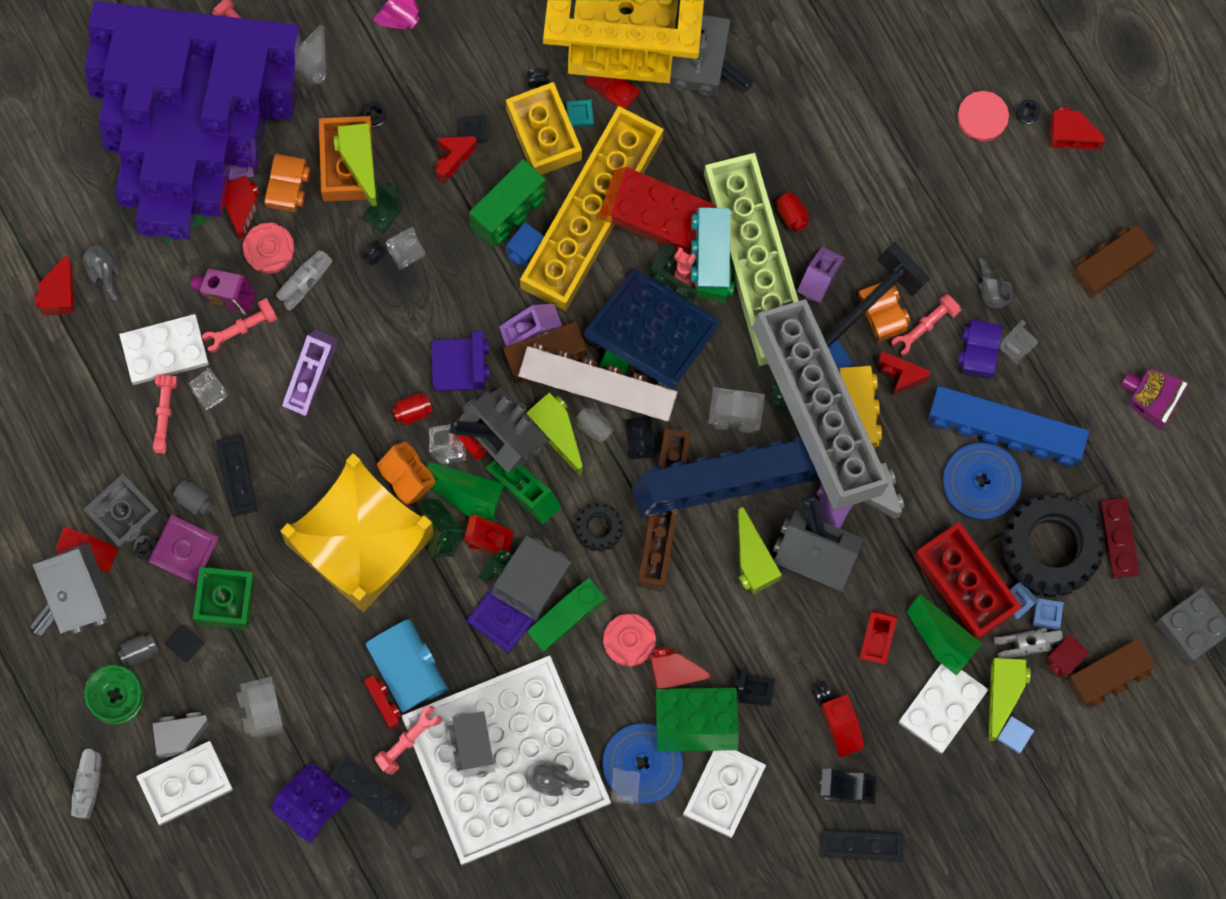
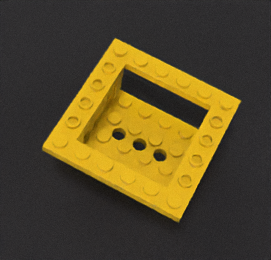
[543,0,704,84]

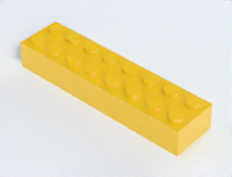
[520,106,664,312]

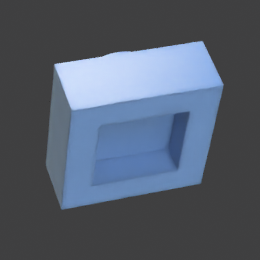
[1010,582,1038,619]
[1033,598,1064,630]

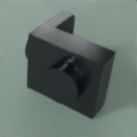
[625,417,655,459]
[734,667,775,706]

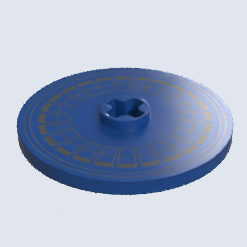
[943,443,1022,520]
[603,724,683,804]

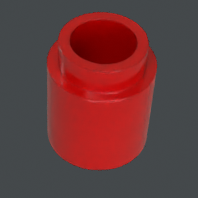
[775,192,811,232]
[392,393,433,426]

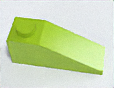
[334,124,377,206]
[526,392,583,475]
[737,507,782,595]
[989,658,1031,741]

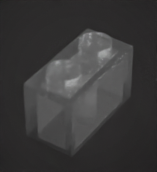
[708,387,765,433]
[237,677,285,740]

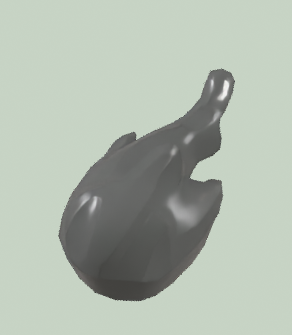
[83,245,120,301]
[978,258,1013,309]
[529,762,590,797]

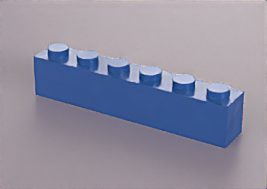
[927,386,1089,467]

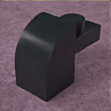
[819,769,877,804]

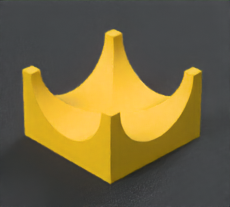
[281,453,434,613]

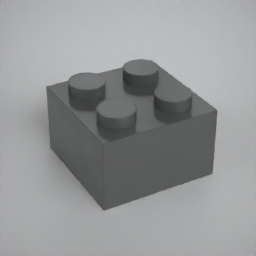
[83,474,162,553]
[1155,588,1226,666]
[448,711,495,778]

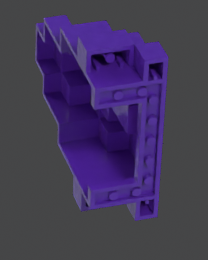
[85,1,300,240]

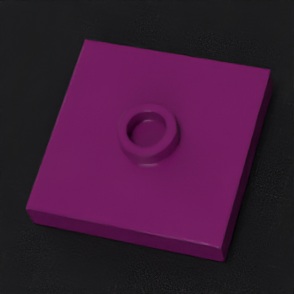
[148,514,219,585]

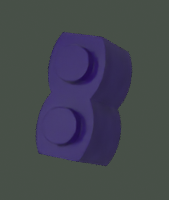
[958,319,1002,379]

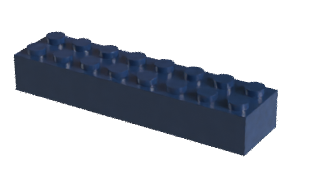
[632,436,820,518]

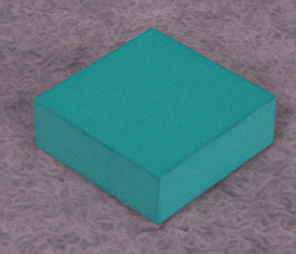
[566,100,594,128]

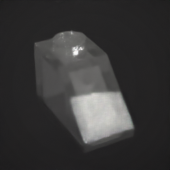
[295,25,327,88]

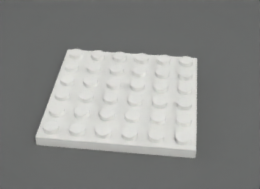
[402,656,611,865]

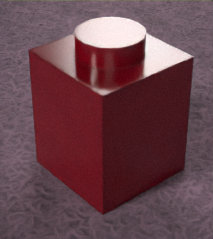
[1045,634,1090,679]

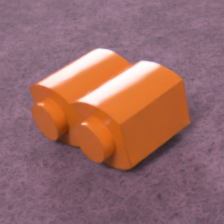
[265,154,310,213]
[858,282,910,342]
[377,441,436,505]

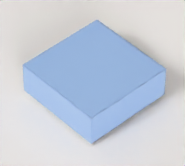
[997,716,1034,754]

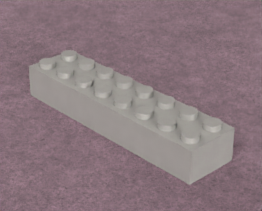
[752,299,889,511]

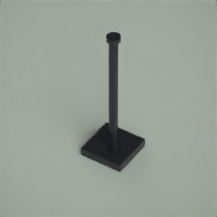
[824,241,931,348]

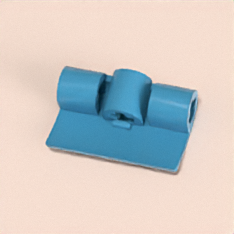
[366,619,448,713]

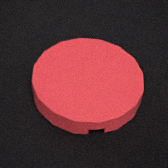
[957,91,1009,142]
[243,222,295,274]
[603,614,656,667]

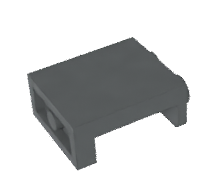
[491,535,572,621]

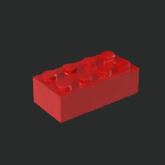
[598,167,716,255]
[913,522,1022,641]

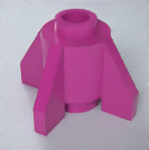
[373,0,420,30]

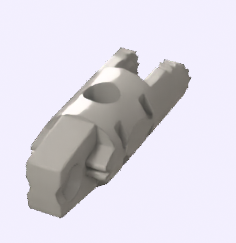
[276,250,333,310]
[993,628,1064,659]
[71,748,102,819]

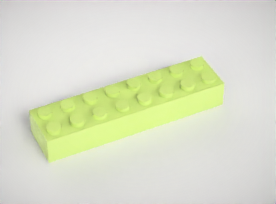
[704,153,798,366]

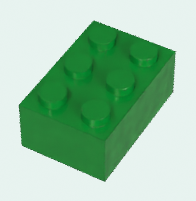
[469,159,546,249]
[656,688,739,752]

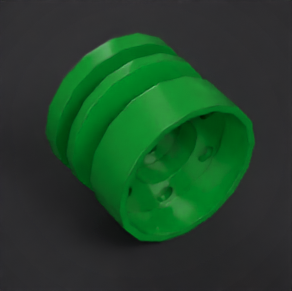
[84,665,145,725]

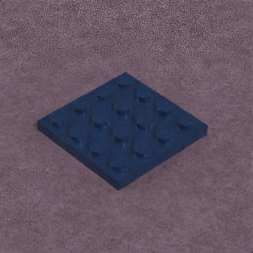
[584,268,722,390]

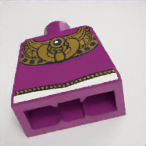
[191,269,257,316]
[1121,369,1189,430]

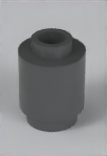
[173,480,214,517]
[117,633,159,668]

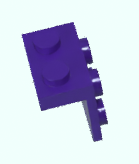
[432,331,490,391]
[270,764,350,843]

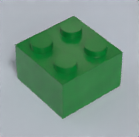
[193,567,256,630]

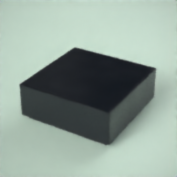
[459,115,487,143]
[166,625,205,663]

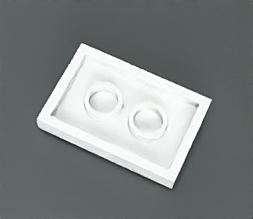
[119,314,209,385]
[898,664,988,754]
[136,741,233,826]
[683,750,766,839]

